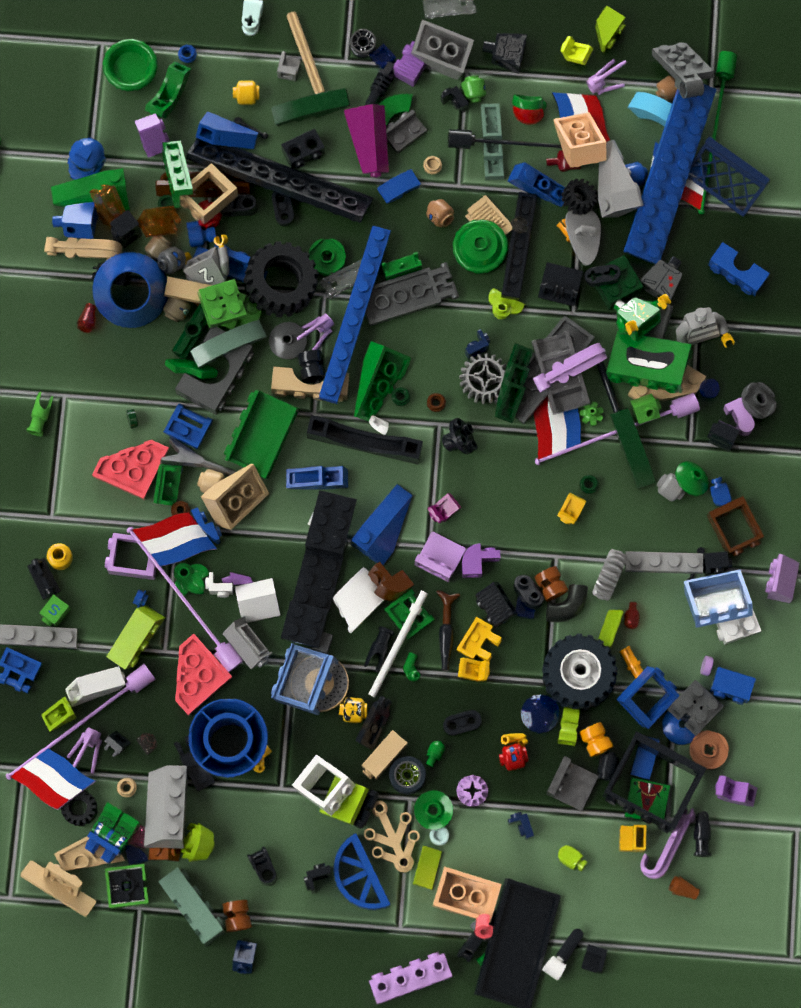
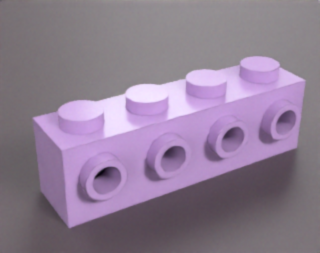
[369,952,452,1005]

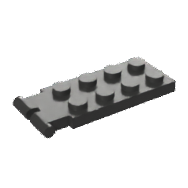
[366,262,459,327]

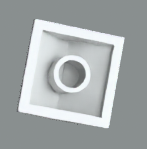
[235,578,280,623]

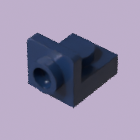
[465,329,491,360]
[507,812,534,840]
[232,940,257,974]

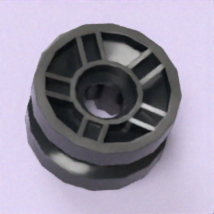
[350,29,376,59]

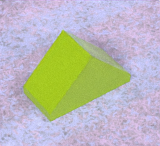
[41,697,77,732]

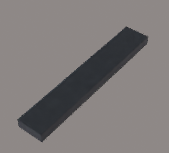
[501,192,537,301]

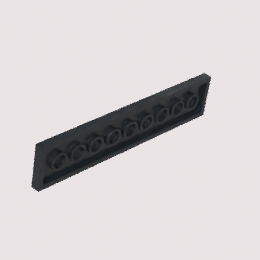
[186,138,373,223]

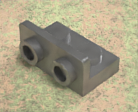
[386,110,427,154]

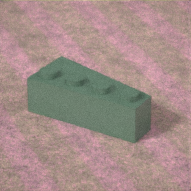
[158,867,225,947]

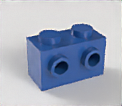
[710,667,756,705]

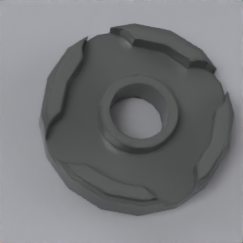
[741,382,777,419]

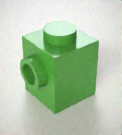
[630,393,662,424]

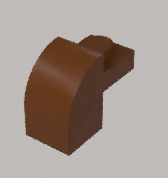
[368,562,414,601]

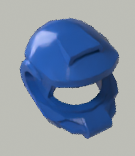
[68,138,106,180]

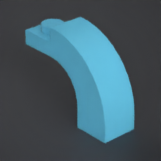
[628,92,672,127]

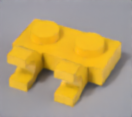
[457,617,502,661]

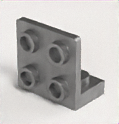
[547,756,598,811]

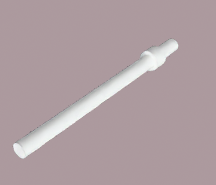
[368,590,428,697]

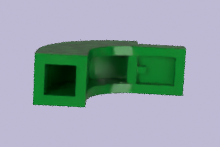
[145,61,191,119]

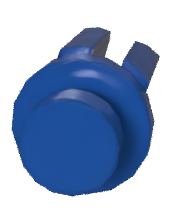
[710,477,732,507]

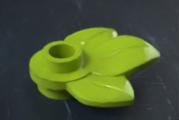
[488,288,525,319]

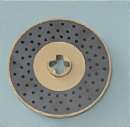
[291,656,349,712]

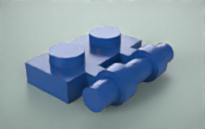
[0,647,42,694]

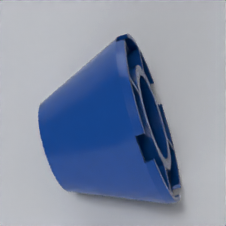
[93,252,168,328]
[189,699,268,777]

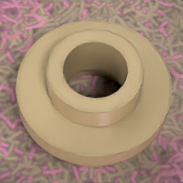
[117,778,137,798]

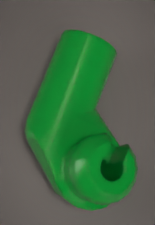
[403,652,420,681]

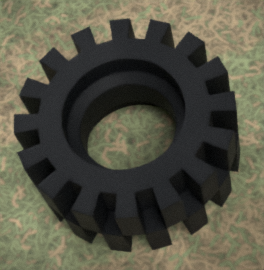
[561,178,598,215]
[61,790,98,826]

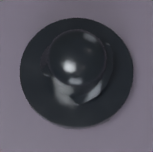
[442,418,478,455]

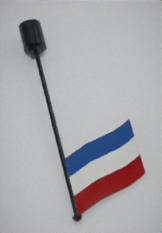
[447,92,610,149]

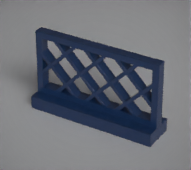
[688,136,770,218]

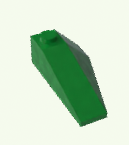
[51,168,130,214]

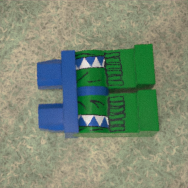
[85,802,141,864]

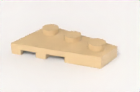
[54,836,125,871]

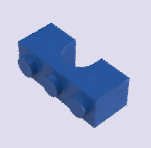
[708,242,770,296]

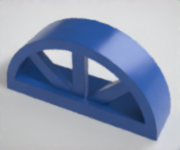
[334,833,390,910]

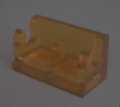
[90,184,125,227]
[137,206,181,237]

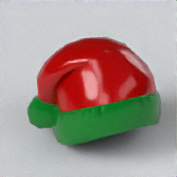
[512,94,547,125]

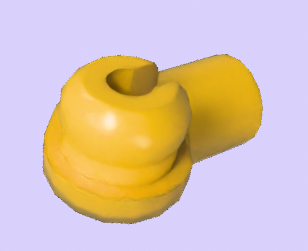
[501,733,528,747]
[253,746,272,773]

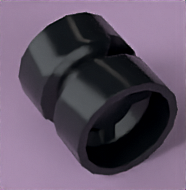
[298,350,326,383]

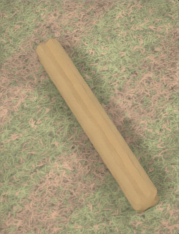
[287,12,325,94]

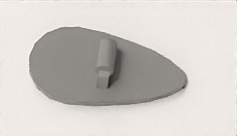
[565,209,601,266]

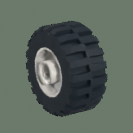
[542,634,618,711]

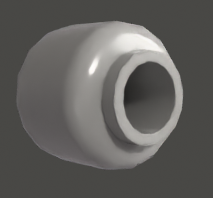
[657,473,686,502]

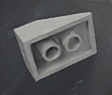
[411,20,474,80]

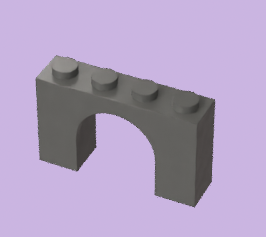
[175,327,254,415]

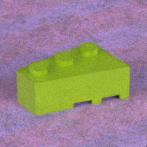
[106,605,165,670]

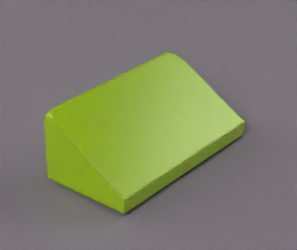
[598,610,624,649]
[413,845,442,890]

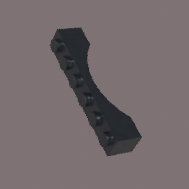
[307,415,423,464]

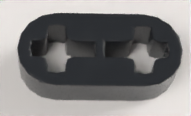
[585,265,621,287]

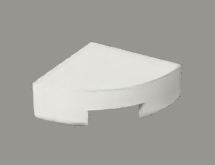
[369,415,389,435]

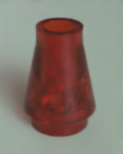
[77,303,96,333]

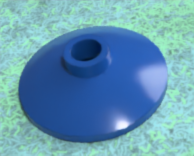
[662,711,695,745]

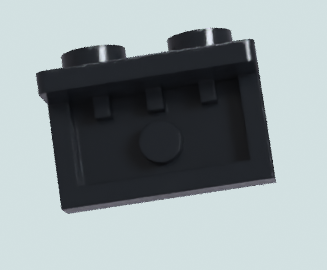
[304,863,332,894]

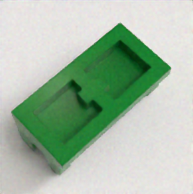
[381,252,422,281]
[153,463,182,505]

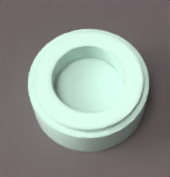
[430,827,449,846]

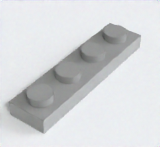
[625,551,703,574]
[0,624,78,649]

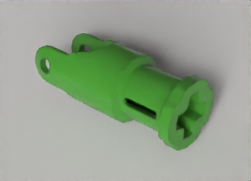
[26,391,53,437]

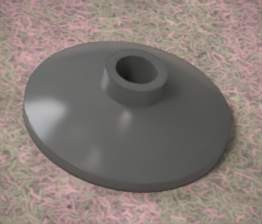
[269,322,307,360]

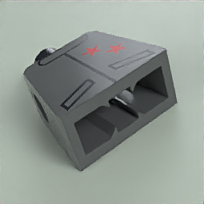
[640,257,682,305]

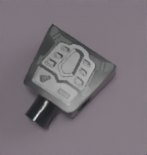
[482,33,527,74]

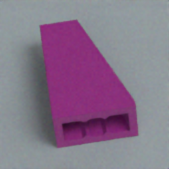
[344,104,389,178]

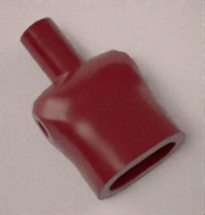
[546,150,581,172]

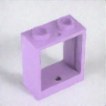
[105,533,157,580]

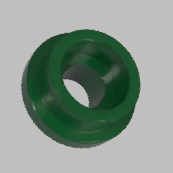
[391,387,410,406]
[579,475,599,494]

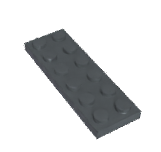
[494,315,595,424]

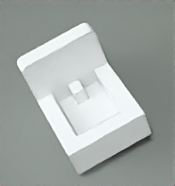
[205,572,233,598]

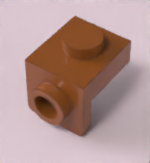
[149,848,181,861]

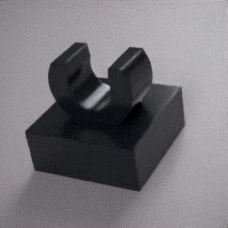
[104,730,131,757]

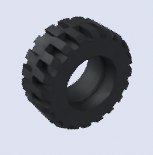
[244,241,318,318]

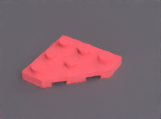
[92,440,169,500]
[175,634,233,716]

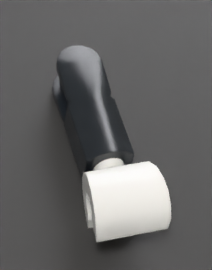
[542,929,583,980]

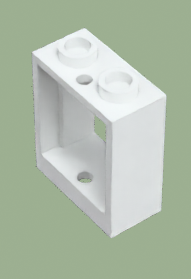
[292,755,356,816]

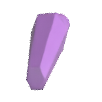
[221,572,253,585]

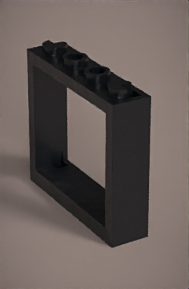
[603,731,707,833]

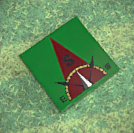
[624,778,670,820]

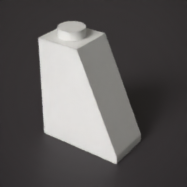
[65,666,125,707]

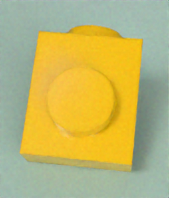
[557,493,587,525]
[458,658,490,682]

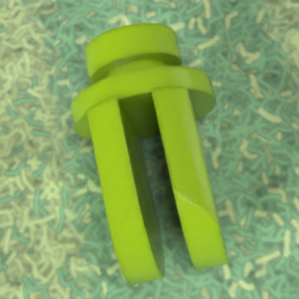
[558,845,588,872]

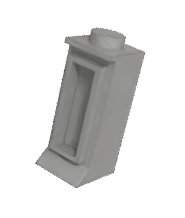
[222,616,272,669]

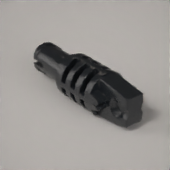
[364,61,395,106]

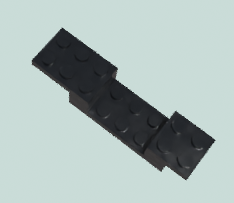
[281,490,357,648]

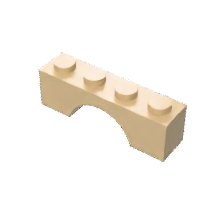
[271,367,349,402]

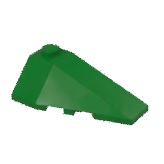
[354,341,411,422]

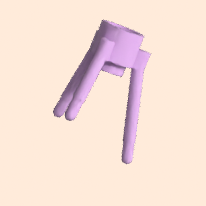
[586,60,627,95]
[297,314,334,350]
[67,728,102,774]

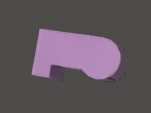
[723,397,755,436]

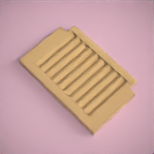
[465,195,513,235]

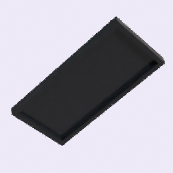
[474,878,561,1008]

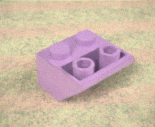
[765,554,799,603]

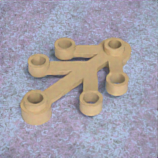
[364,801,420,873]

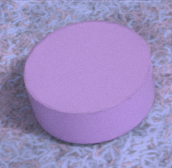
[700,656,714,676]

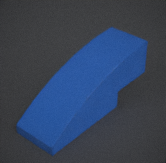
[286,466,348,489]

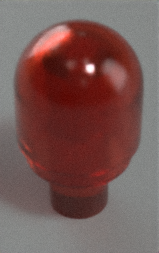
[624,602,640,629]

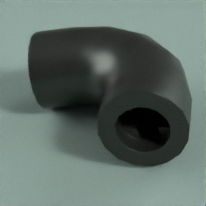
[546,584,588,622]

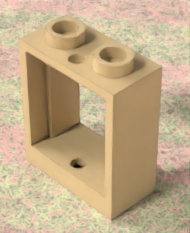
[180,163,238,224]

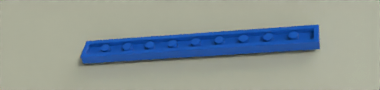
[319,226,391,404]

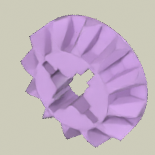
[457,775,488,807]

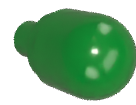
[426,741,445,768]

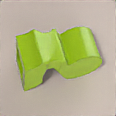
[557,707,580,746]

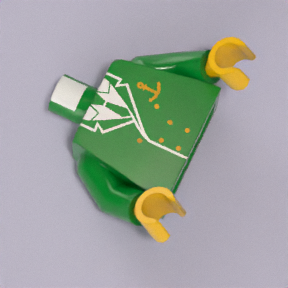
[614,294,671,342]

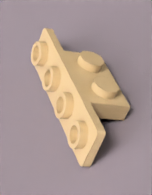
[20,861,96,917]

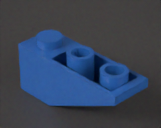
[196,111,258,149]
[508,162,565,207]

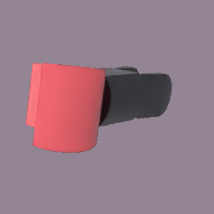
[457,914,493,962]

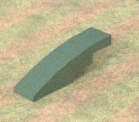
[481,103,504,180]

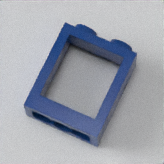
[616,666,680,729]

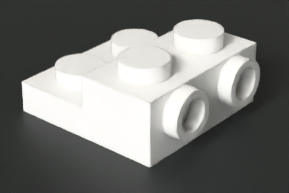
[711,598,761,645]

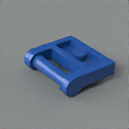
[163,403,213,450]

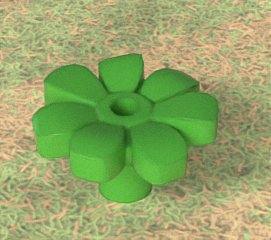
[579,402,604,426]

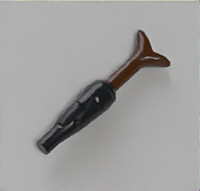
[436,590,460,671]

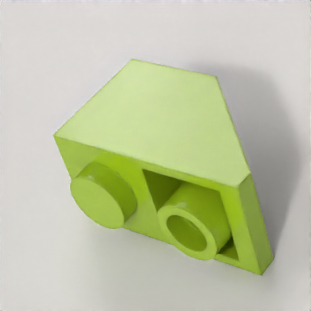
[595,6,626,53]

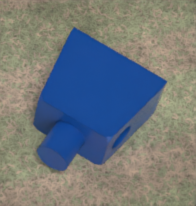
[52,202,98,239]

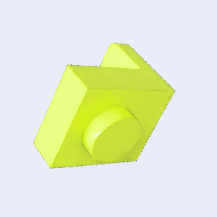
[561,36,593,65]

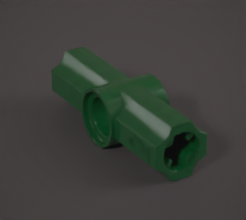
[172,304,207,360]

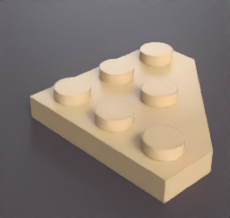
[628,365,706,401]

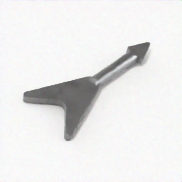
[160,437,239,476]

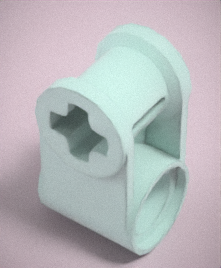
[242,0,263,36]

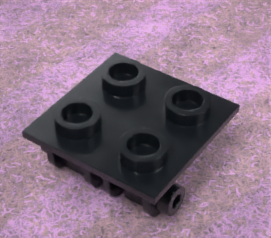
[538,262,583,307]

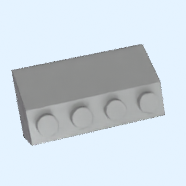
[144,766,188,848]

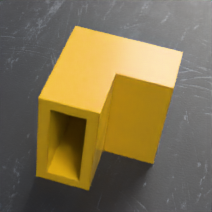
[619,825,646,852]

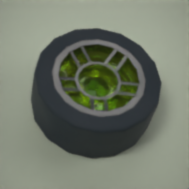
[389,756,426,795]

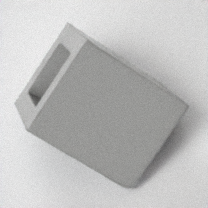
[277,51,300,82]

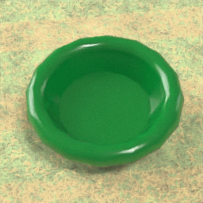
[102,39,158,91]
[453,219,508,274]

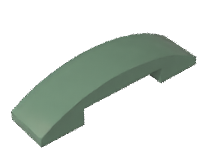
[190,320,267,368]

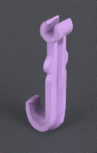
[533,343,608,393]
[640,808,696,879]

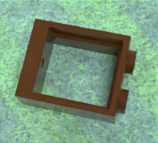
[707,496,764,557]

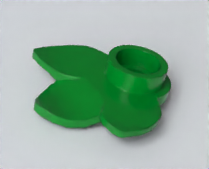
[173,563,209,596]

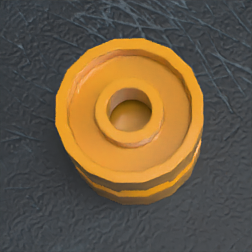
[579,722,614,758]

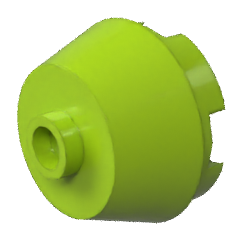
[181,823,215,862]

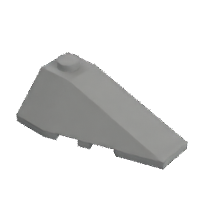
[598,140,643,218]

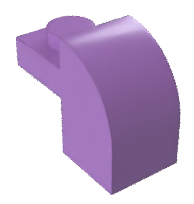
[462,543,501,578]
[715,775,757,807]

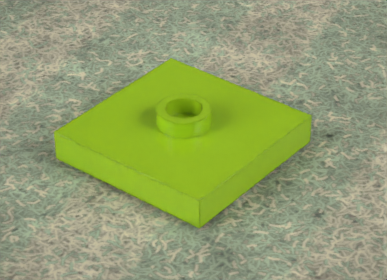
[319,776,369,825]

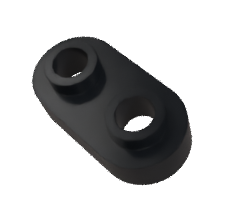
[272,191,294,226]
[513,575,544,610]
[443,710,481,736]

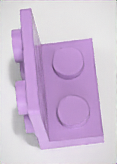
[414,532,466,583]

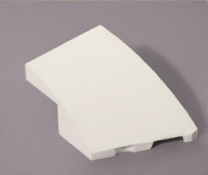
[333,567,385,633]

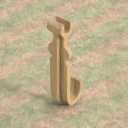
[44,237,123,261]

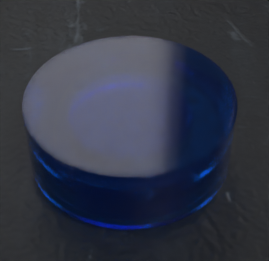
[700,379,720,398]

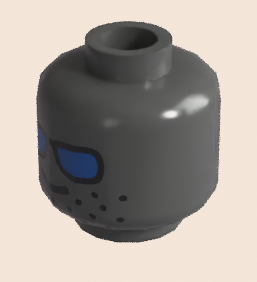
[158,247,186,274]

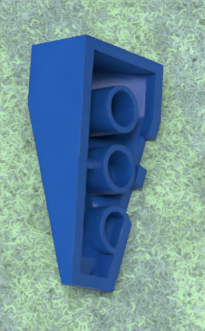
[351,484,412,565]

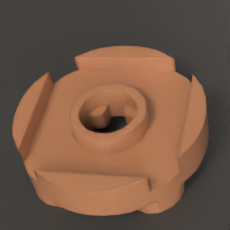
[689,730,729,770]

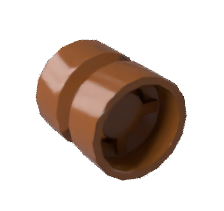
[534,566,568,602]
[222,900,252,932]

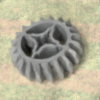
[459,353,507,404]
[592,549,627,601]

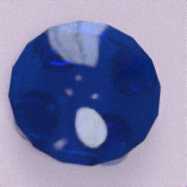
[521,695,560,734]

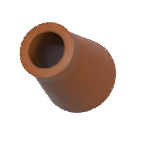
[669,876,700,900]

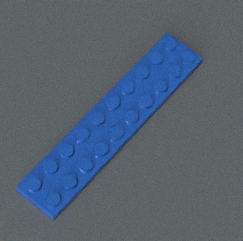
[623,84,717,264]

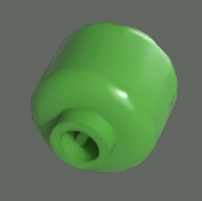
[461,75,486,103]

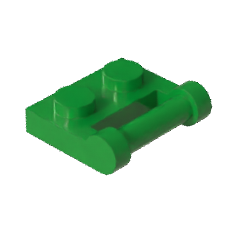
[384,589,435,640]

